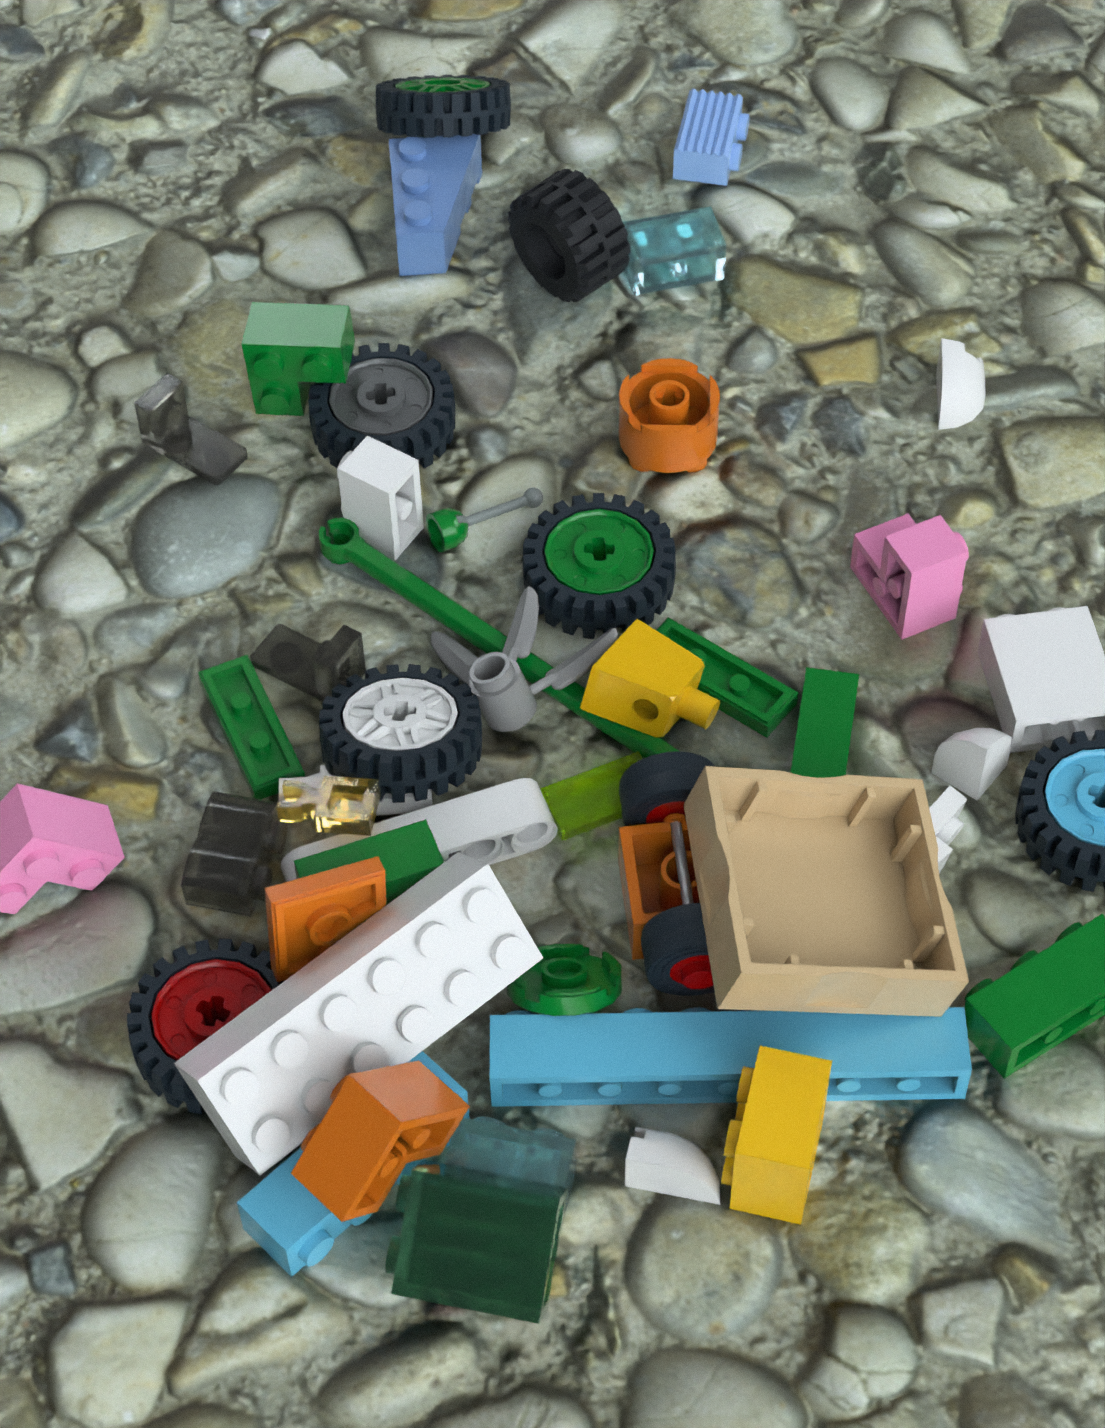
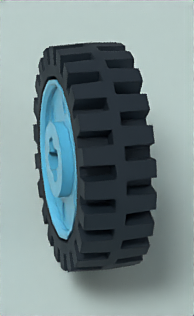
[1015,730,1105,892]

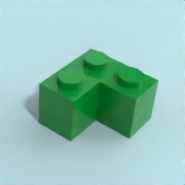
[241,302,355,416]

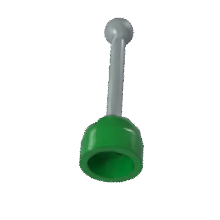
[426,488,543,553]

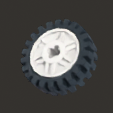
[319,664,482,803]

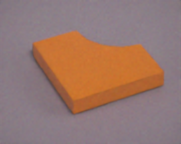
[264,856,386,982]

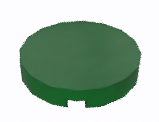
[507,944,622,1016]

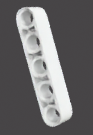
[280,778,558,882]

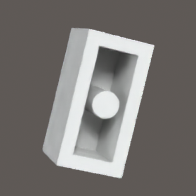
[337,436,424,561]

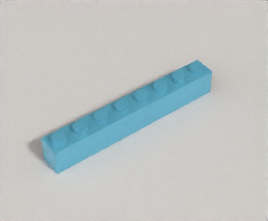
[490,1007,972,1107]

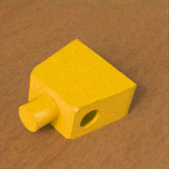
[580,619,720,738]

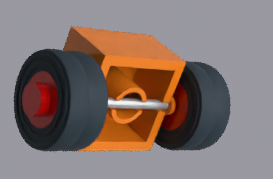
[618,752,715,996]

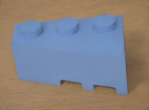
[389,134,482,276]

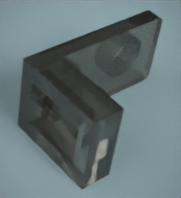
[134,373,248,485]
[250,624,366,702]

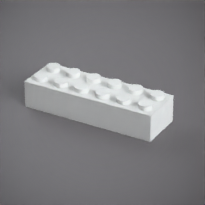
[174,852,543,1175]

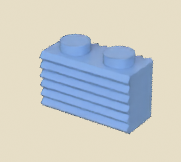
[673,88,750,186]

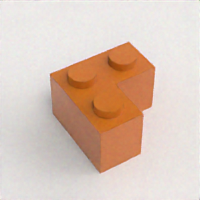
[291,1060,470,1222]

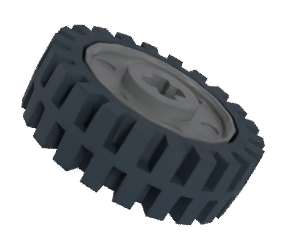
[308,343,456,468]

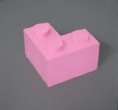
[850,513,969,640]
[0,783,125,915]

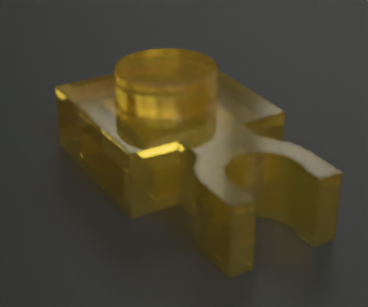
[276,776,380,836]

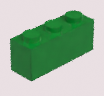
[964,914,1105,1079]

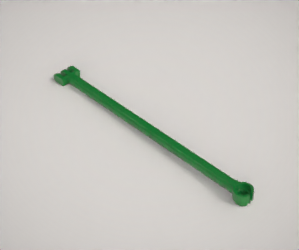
[318,518,681,759]

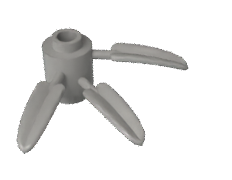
[431,586,618,732]

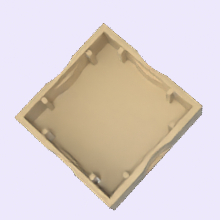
[684,766,969,1017]

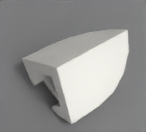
[936,338,986,430]
[931,728,1012,801]
[625,1127,720,1205]

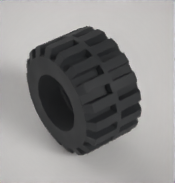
[508,169,631,303]

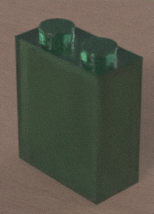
[385,1160,568,1324]

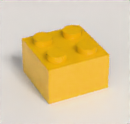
[721,1045,832,1225]

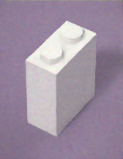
[977,606,1105,753]

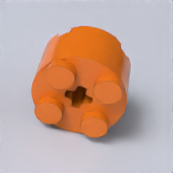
[619,358,720,473]

